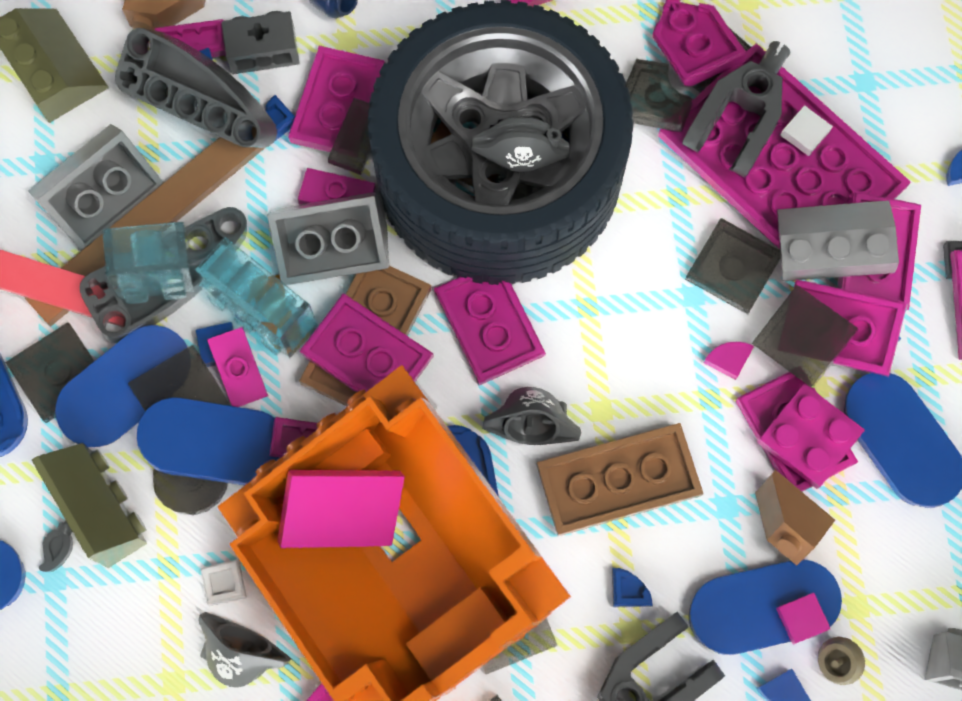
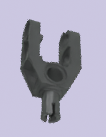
[682,41,791,178]
[597,611,726,701]

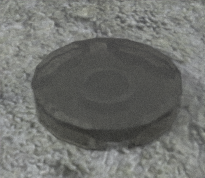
[153,469,228,516]

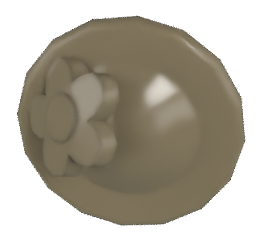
[818,636,866,686]

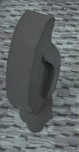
[38,520,73,573]

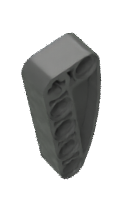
[115,28,277,148]
[79,207,247,344]

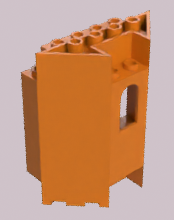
[217,365,571,701]

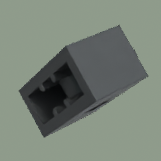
[222,11,300,75]

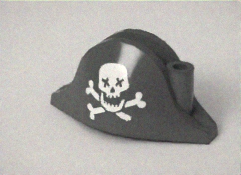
[471,116,570,172]
[482,387,582,445]
[198,612,291,688]

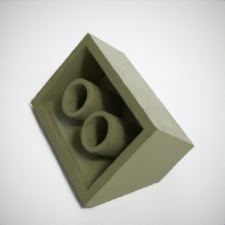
[0,8,109,123]
[31,443,148,568]

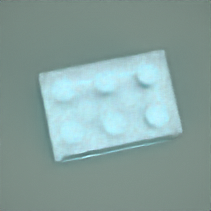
[102,222,194,304]
[195,237,318,359]

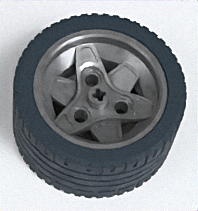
[368,0,634,285]

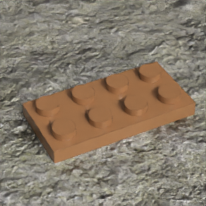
[299,266,432,406]
[536,423,704,537]

